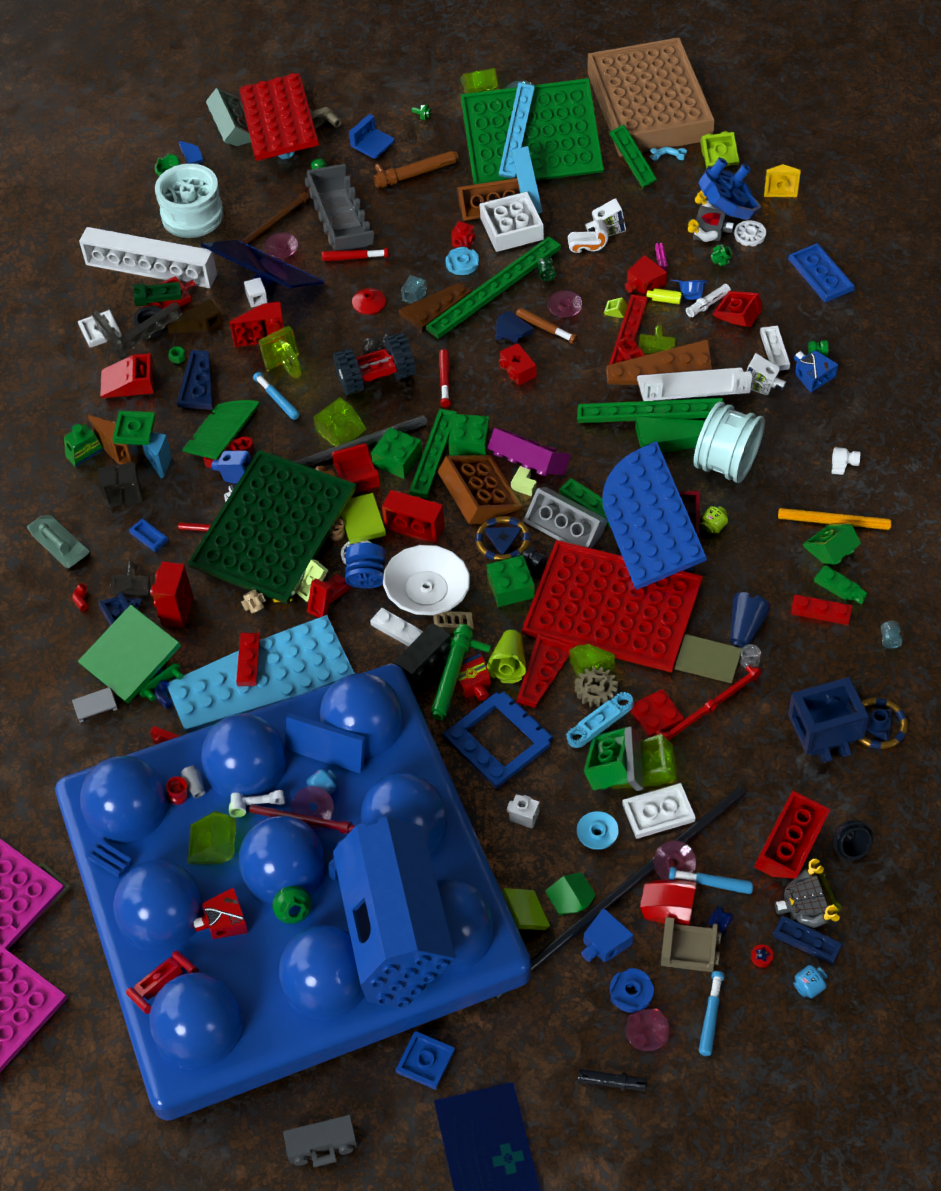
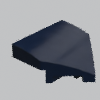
[495,310,534,343]
[99,592,143,626]

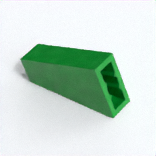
[635,417,705,453]

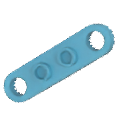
[566,692,634,748]

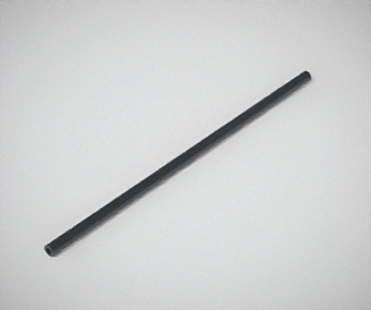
[494,787,746,1001]

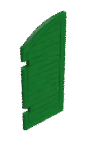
[182,400,260,460]

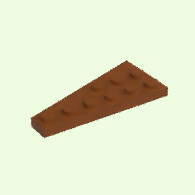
[606,339,712,385]

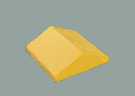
[764,164,800,197]

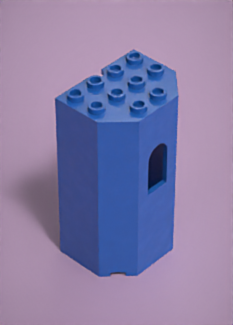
[333,817,456,1009]

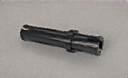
[578,1069,647,1092]

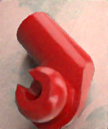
[72,583,88,611]

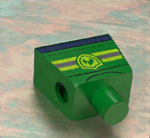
[64,424,104,468]

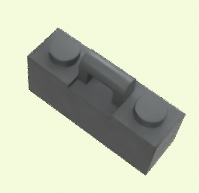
[283,1115,357,1167]

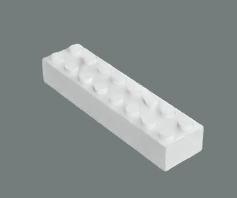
[79,227,217,288]

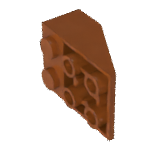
[88,415,144,468]

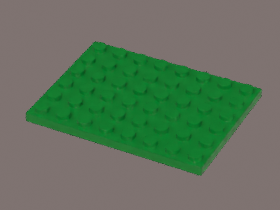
[460,78,604,185]

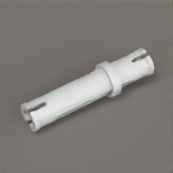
[686,284,731,318]

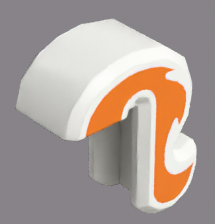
[568,220,608,253]

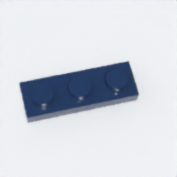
[773,916,842,965]

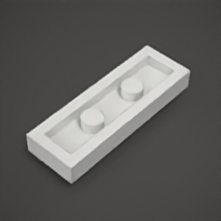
[760,326,790,370]
[370,608,423,647]

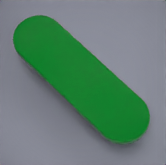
[140,663,184,701]

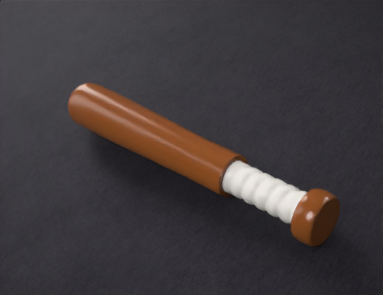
[516,308,578,344]

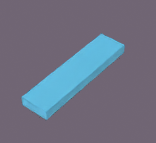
[511,146,542,213]

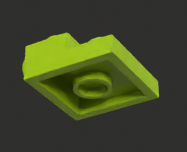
[700,131,739,169]

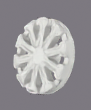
[734,220,766,246]

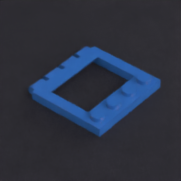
[443,691,553,789]

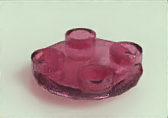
[626,1009,670,1051]

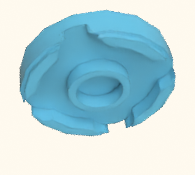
[445,247,479,275]

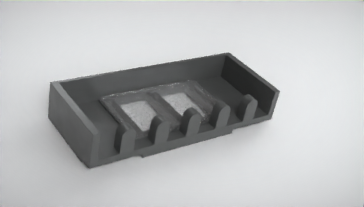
[305,164,374,251]

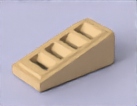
[433,611,474,633]

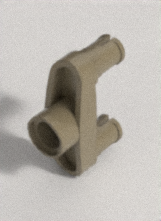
[309,107,342,129]

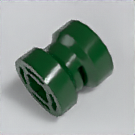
[537,257,556,281]

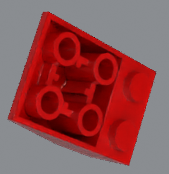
[229,302,286,347]
[100,353,154,398]

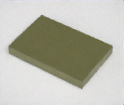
[675,634,742,684]

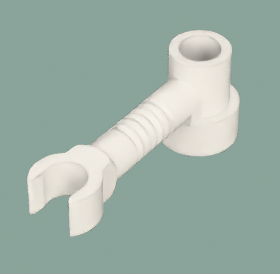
[229,790,285,817]

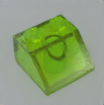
[460,68,498,94]
[313,397,366,447]
[187,811,236,865]

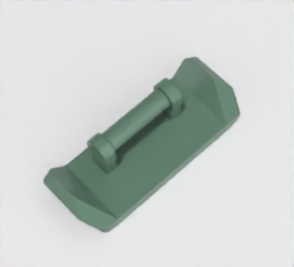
[27,515,90,568]

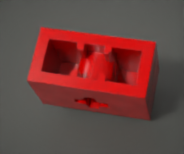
[499,343,537,386]

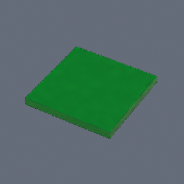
[78,605,182,703]

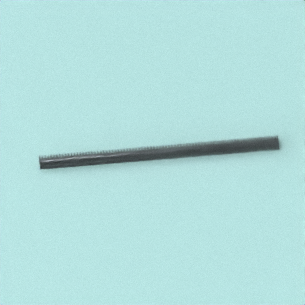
[295,415,427,467]

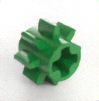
[711,244,732,266]

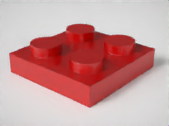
[630,689,684,739]

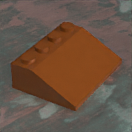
[438,455,523,524]

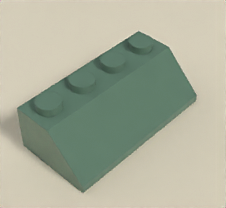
[206,88,251,146]

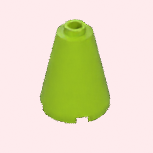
[487,630,526,683]

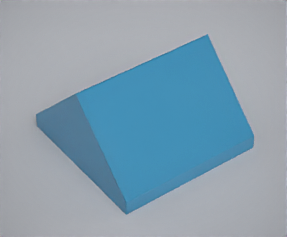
[142,432,172,478]

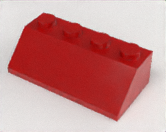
[754,790,831,879]

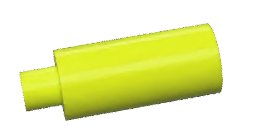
[646,288,682,304]

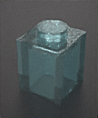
[401,275,427,304]

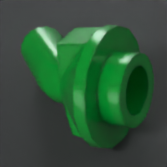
[411,104,431,121]

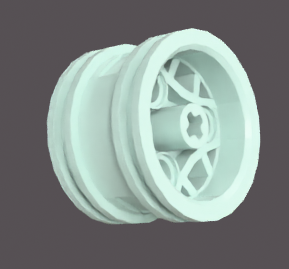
[155,164,224,238]
[694,401,765,483]

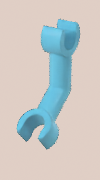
[649,146,687,161]

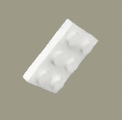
[622,783,695,839]

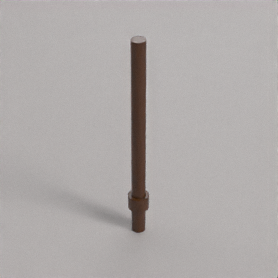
[242,190,310,245]

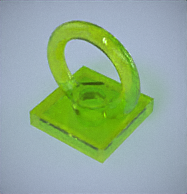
[258,326,301,378]

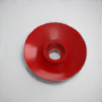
[352,288,386,315]

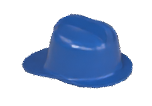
[670,279,709,300]

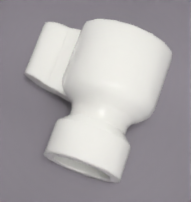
[832,447,860,475]

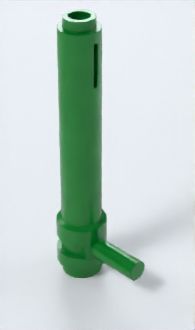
[431,624,491,720]

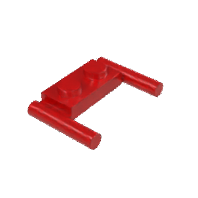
[126,950,199,1014]

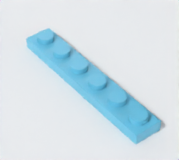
[499,83,534,179]

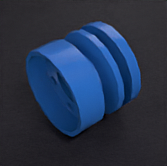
[345,543,385,588]

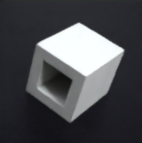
[244,278,267,308]

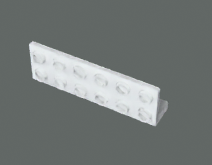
[637,368,752,401]

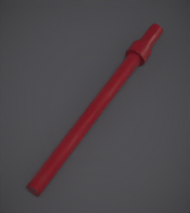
[249,805,356,834]

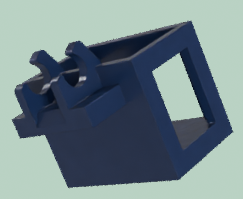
[788,677,869,763]

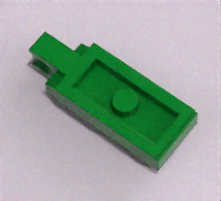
[814,565,867,605]

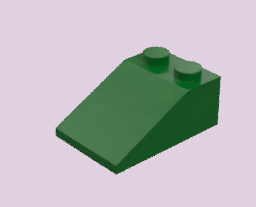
[584,727,628,791]

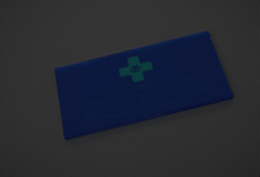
[434,1082,540,1191]

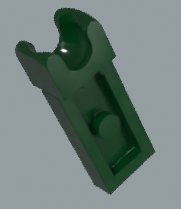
[132,282,182,307]

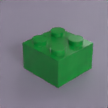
[449,414,490,456]
[371,427,422,479]
[486,555,535,607]

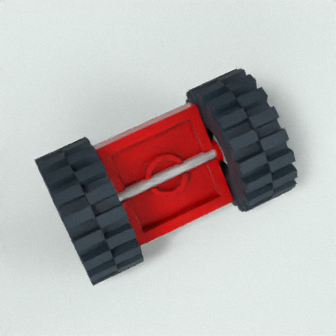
[333,332,416,396]

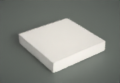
[78,310,122,348]

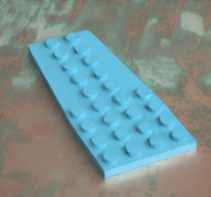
[167,615,355,733]

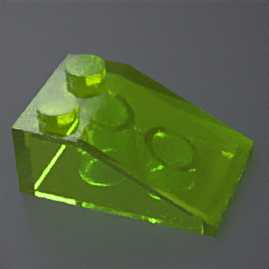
[611,734,677,789]

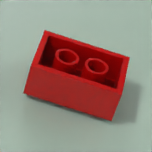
[382,490,445,544]
[151,561,193,628]

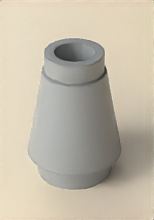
[181,765,205,798]

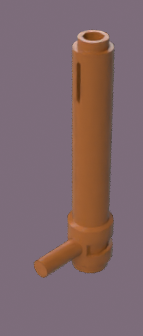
[373,151,459,188]

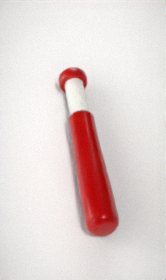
[321,248,389,262]
[439,349,451,408]

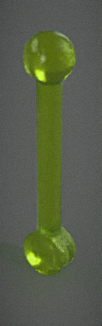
[818,872,841,912]

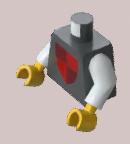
[688,191,734,242]

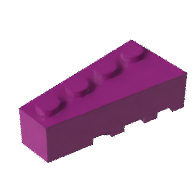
[487,428,571,476]

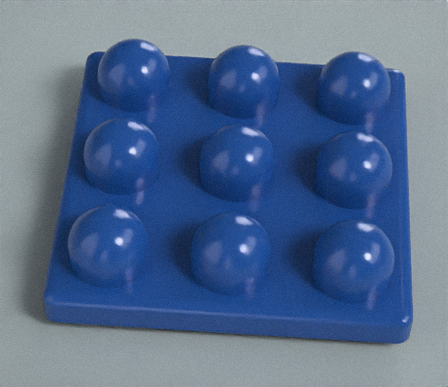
[55,664,532,1120]

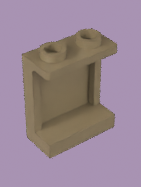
[661,917,721,972]

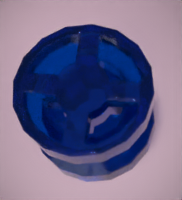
[708,906,734,933]

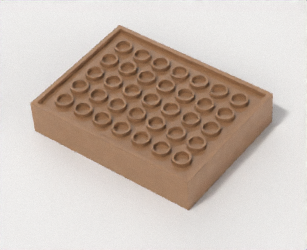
[588,38,714,157]

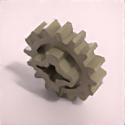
[575,666,618,708]

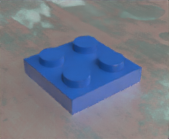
[396,1031,455,1090]

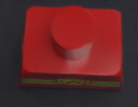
[455,652,491,701]

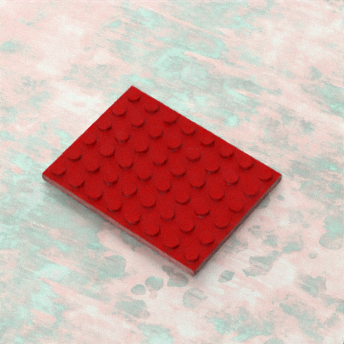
[522,540,703,673]

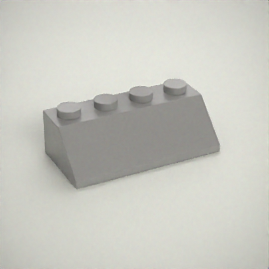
[523,487,608,549]

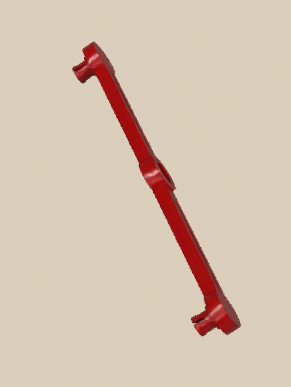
[656,665,762,746]

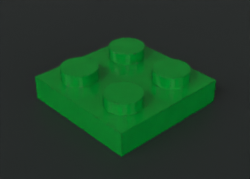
[112,411,156,445]

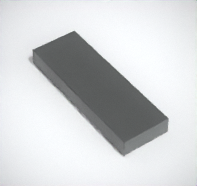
[624,727,643,791]

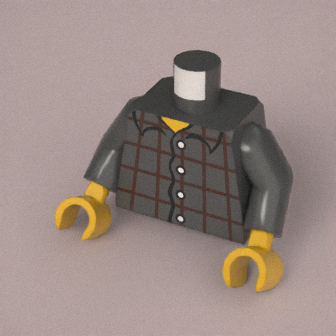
[775,859,840,928]

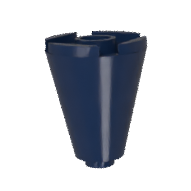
[730,592,771,649]

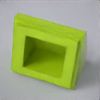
[604,298,628,318]

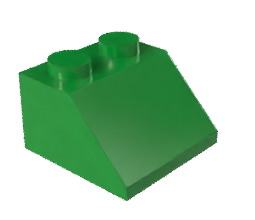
[803,524,861,565]

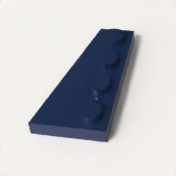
[177,350,213,410]

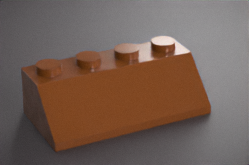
[457,178,520,221]

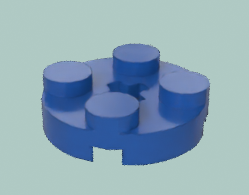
[610,968,654,1014]

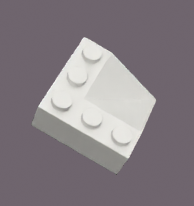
[480,192,544,252]

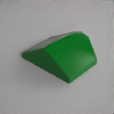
[545,872,596,915]

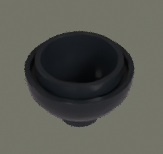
[833,820,873,861]

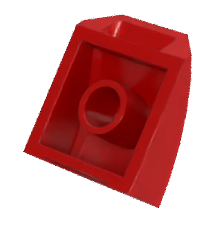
[712,291,762,327]
[640,880,697,926]

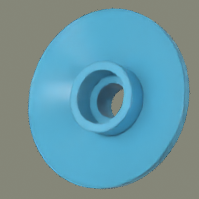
[577,811,619,850]

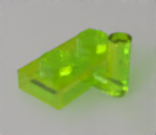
[639,325,675,354]

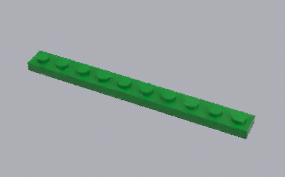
[426,237,561,339]

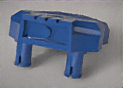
[698,157,762,220]

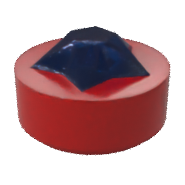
[751,944,773,968]

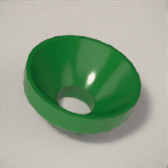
[272,885,312,924]

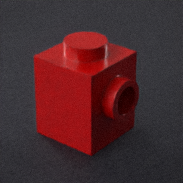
[451,221,476,249]

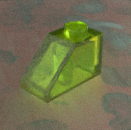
[570,644,615,678]

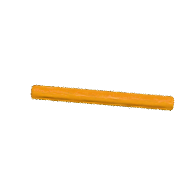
[778,508,891,530]

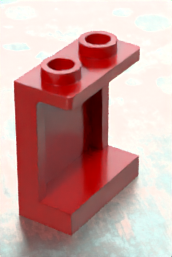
[332,443,380,494]

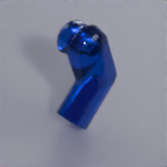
[154,680,173,709]

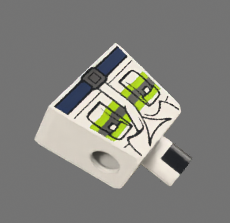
[585,198,626,236]
[746,353,786,395]

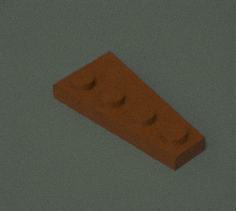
[398,282,472,332]

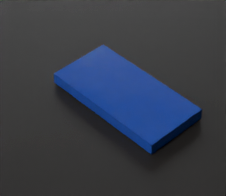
[788,243,855,302]
[285,713,366,774]

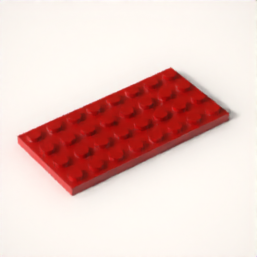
[239,73,319,161]

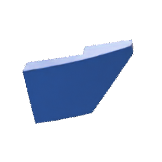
[179,141,203,164]

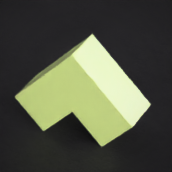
[511,466,537,496]

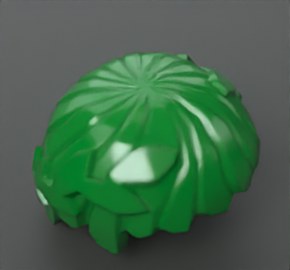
[155,154,181,177]

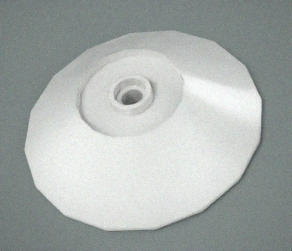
[383,545,470,615]

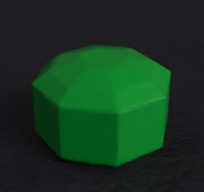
[168,347,186,363]

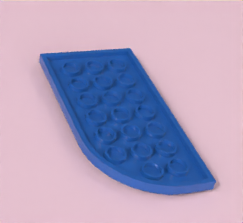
[603,441,707,590]

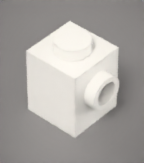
[507,794,540,829]

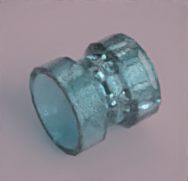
[880,621,902,648]

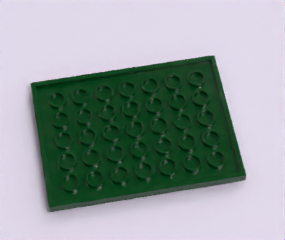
[187,450,357,604]

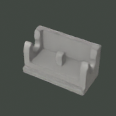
[72,687,118,722]

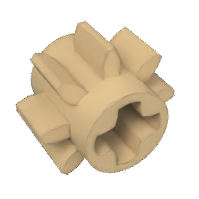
[241,590,266,613]

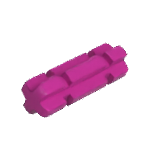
[655,242,668,271]

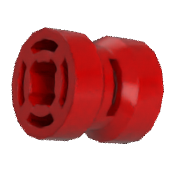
[166,776,188,805]

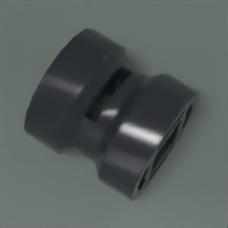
[523,546,548,572]

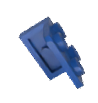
[349,114,394,159]

